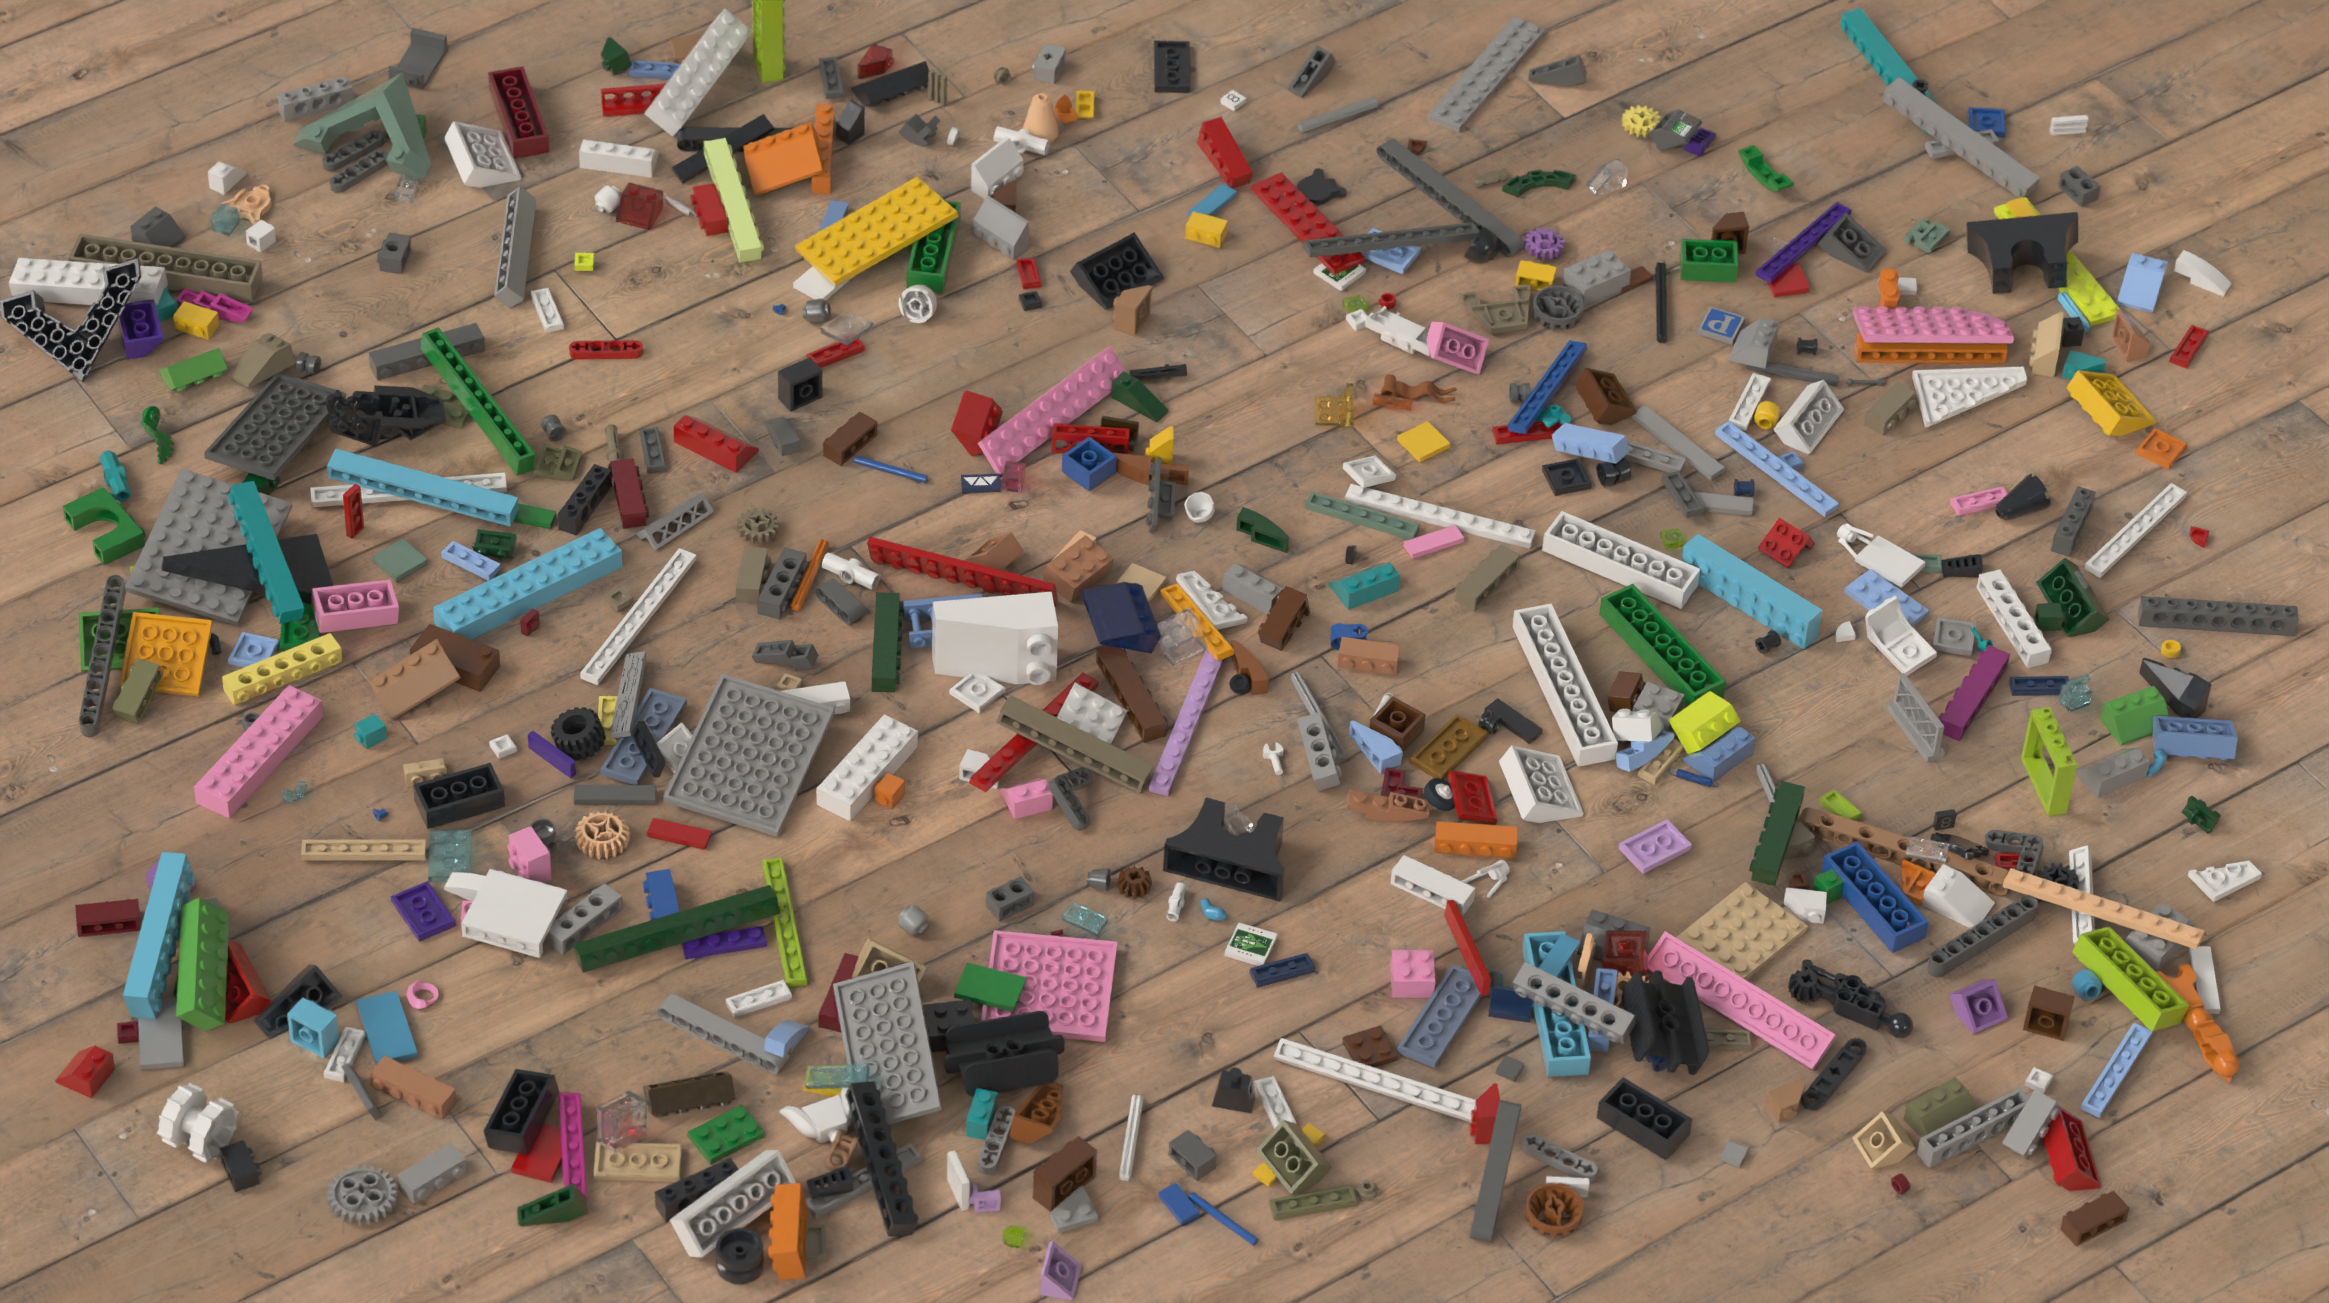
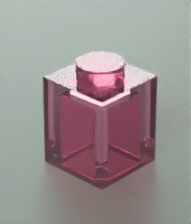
[1002,461,1025,493]

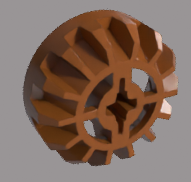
[1525,1183,1584,1238]

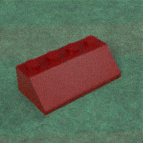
[673,415,759,473]
[225,939,272,1024]
[2043,1106,2102,1191]

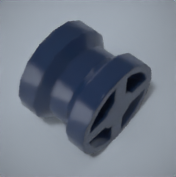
[1645,1054,1667,1072]

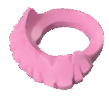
[407,980,439,1010]

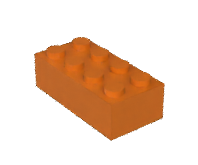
[768,1183,809,1280]

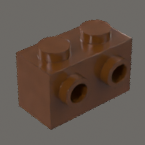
[1607,671,1646,712]

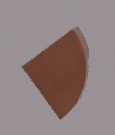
[1407,139,1427,155]
[1788,871,1809,890]

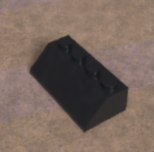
[851,61,930,107]

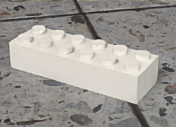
[817,714,918,821]
[670,1150,796,1257]

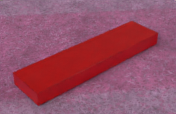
[1492,422,1563,444]

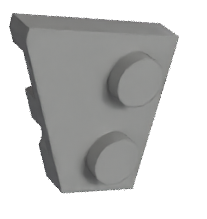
[1050,1186,1098,1233]

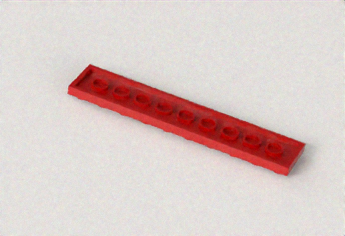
[867,536,1058,607]

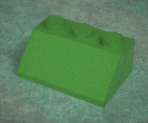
[158,348,227,391]
[2100,686,2169,746]

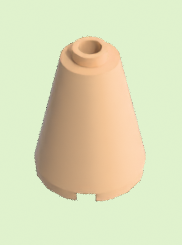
[1023,93,1059,143]

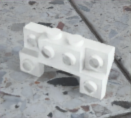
[1365,306,1431,356]

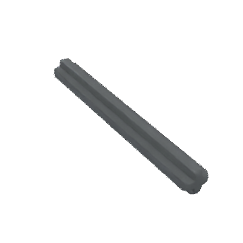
[1746,362,1839,386]

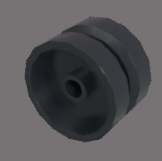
[716,1228,764,1284]

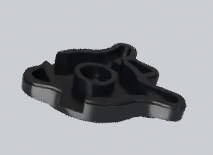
[1297,168,1347,205]
[1930,832,1990,860]

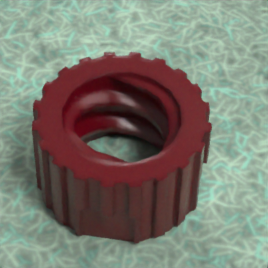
[1891,1173,1911,1194]

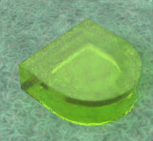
[1002,1225,1026,1249]

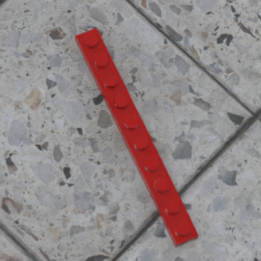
[969,672,1099,792]

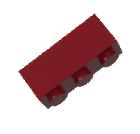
[75,899,141,937]

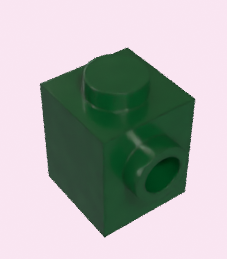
[2034,603,2066,631]

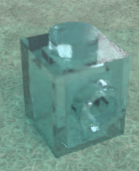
[210,204,240,236]

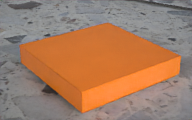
[2136,428,2188,470]

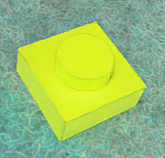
[574,253,594,271]

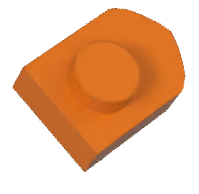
[1055,94,1077,124]

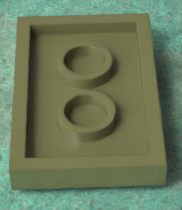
[421,385,470,429]

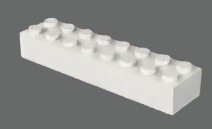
[644,9,753,137]
[9,258,168,305]
[1542,511,1701,609]

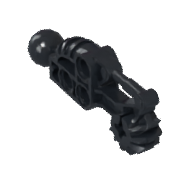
[1788,959,1914,1038]

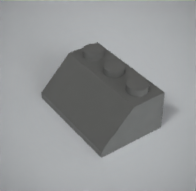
[1577,909,1651,972]

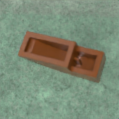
[1231,640,1269,695]

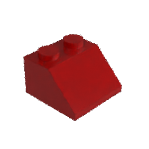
[55,1045,115,1098]
[1469,1083,1500,1144]

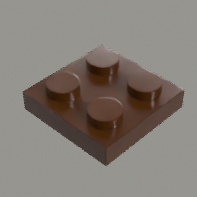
[1342,1025,1398,1068]

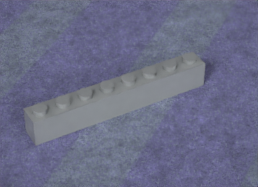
[494,186,536,308]

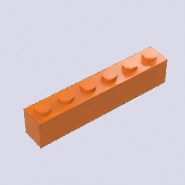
[812,104,834,194]

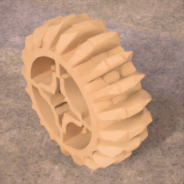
[575,811,630,860]

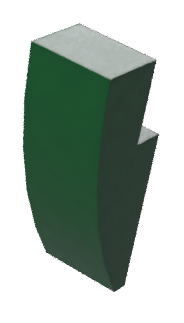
[1236,507,1289,553]

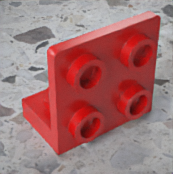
[1758,517,1815,568]

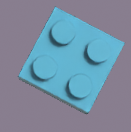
[287,998,339,1058]

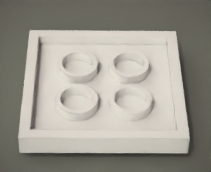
[1057,683,1128,744]

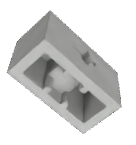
[1032,43,1066,84]

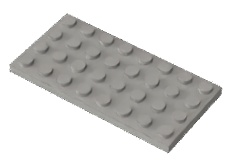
[833,962,942,1125]

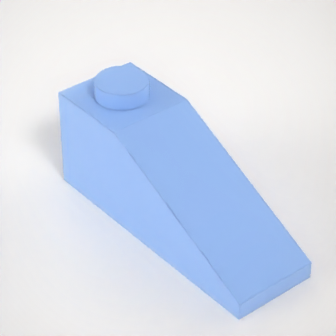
[1349,720,1403,774]

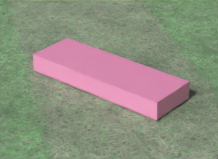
[1950,486,2008,516]
[1404,525,1464,559]

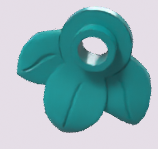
[1536,405,1571,428]

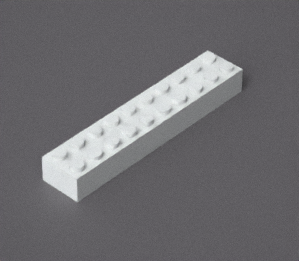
[1513,604,1618,767]

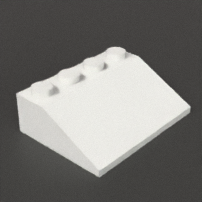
[444,121,522,188]
[1499,745,1584,823]

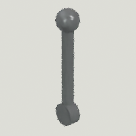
[1846,378,1885,386]

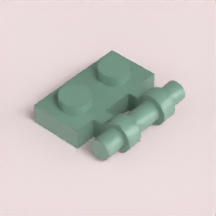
[1904,218,1950,254]

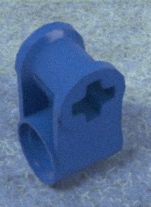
[1330,623,1368,650]

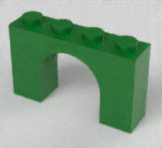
[63,487,146,565]

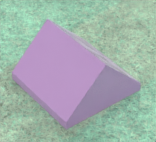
[1040,1241,1082,1300]

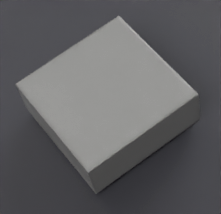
[1720,1141,1748,1168]

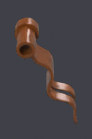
[1381,374,1457,403]

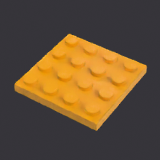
[119,612,213,697]

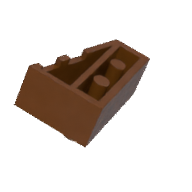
[1258,586,1311,651]

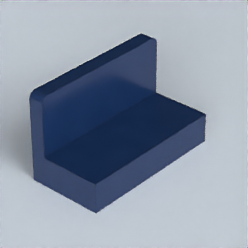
[1488,985,1533,1023]

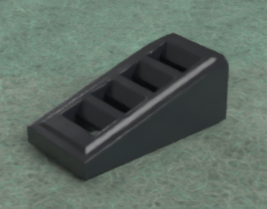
[1941,554,1983,577]
[807,1166,854,1200]

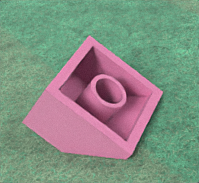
[1000,779,1053,819]

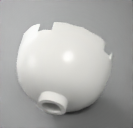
[899,284,937,323]

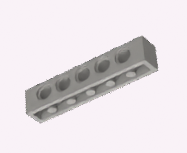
[1513,962,1636,1044]
[1917,1088,2029,1168]

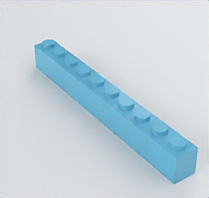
[327,449,519,527]

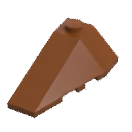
[1009,1082,1063,1144]

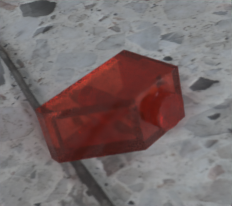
[858,44,894,79]

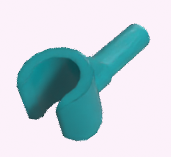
[1970,627,1993,651]

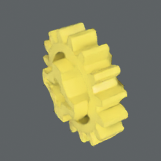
[1622,105,1661,137]

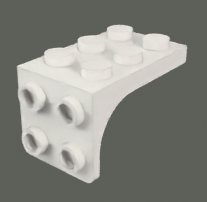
[1865,596,1937,676]

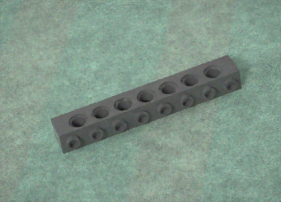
[2138,596,2299,636]

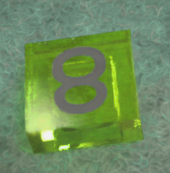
[1342,295,1368,313]
[1660,528,1684,549]

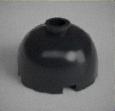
[1464,226,1499,264]

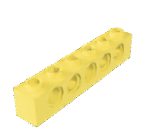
[222,633,342,705]

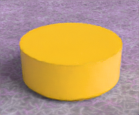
[2161,640,2181,659]

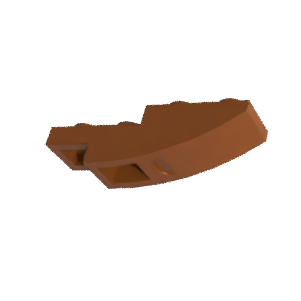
[1114,453,1189,485]

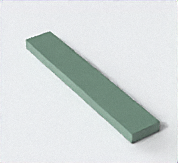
[1305,492,1420,540]

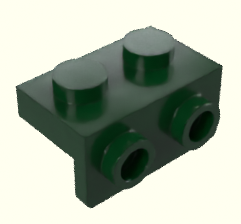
[472,529,517,559]

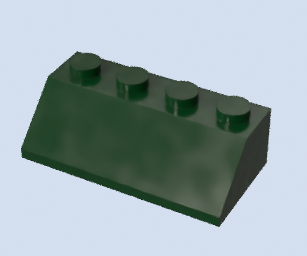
[2036,558,2110,637]

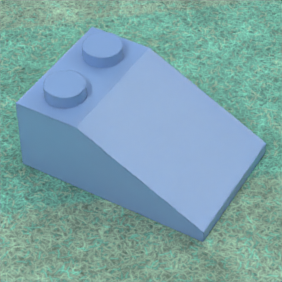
[2117,253,2168,313]

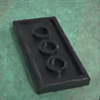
[1154,40,1191,93]

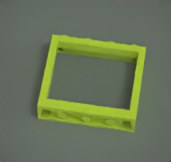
[2021,707,2078,816]

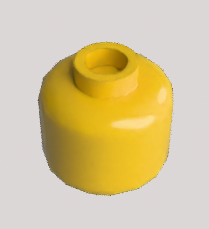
[1754,401,1781,429]

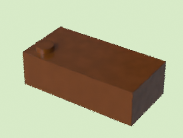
[410,624,500,692]

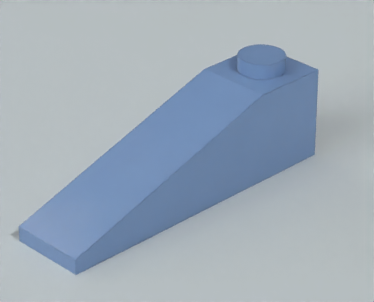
[1588,968,1617,1053]

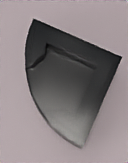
[1345,545,1357,565]

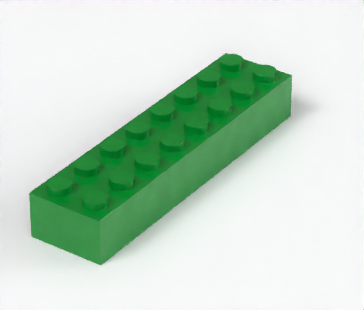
[1599,584,1726,707]

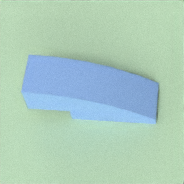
[1616,730,1674,772]
[764,1019,809,1057]

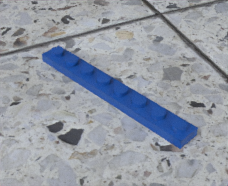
[1508,340,1587,434]

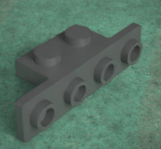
[1146,457,1176,533]

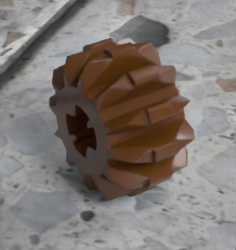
[1117,865,1152,900]

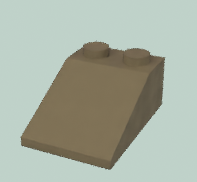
[228,333,296,388]

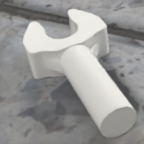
[1263,742,1283,775]

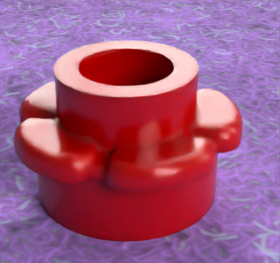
[1378,293,1397,310]

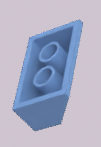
[1683,727,1755,783]

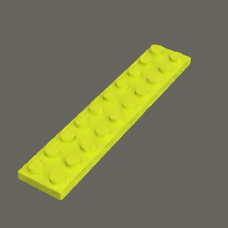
[1994,197,2122,327]

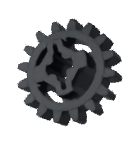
[2035,863,2079,889]

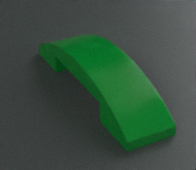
[1738,145,1794,191]

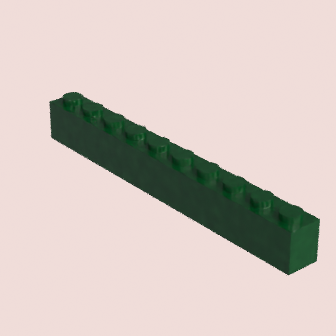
[573,885,780,973]

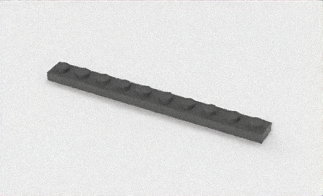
[1303,222,1480,257]

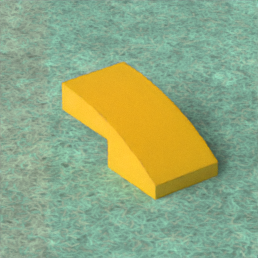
[1075,90,1094,119]

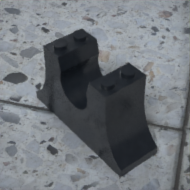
[1967,212,2078,294]
[1163,798,1285,902]

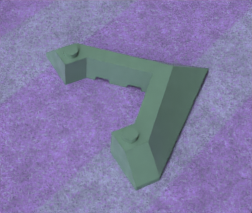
[293,72,431,180]

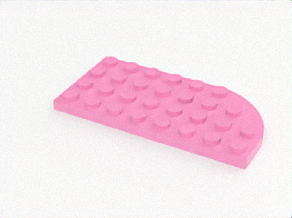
[1853,306,2014,343]

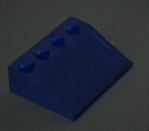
[1081,582,1161,654]

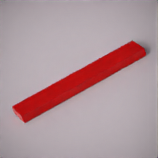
[1444,900,1492,996]

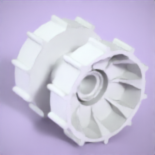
[157,1083,239,1163]

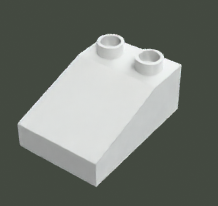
[932,592,1058,685]

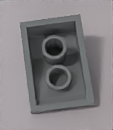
[1818,213,1887,273]

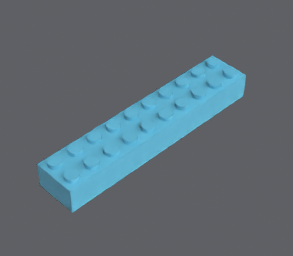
[433,528,622,639]

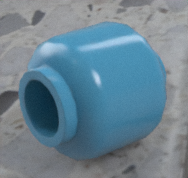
[2072,969,2102,1000]

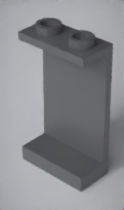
[388,28,447,89]

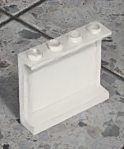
[461,869,568,958]

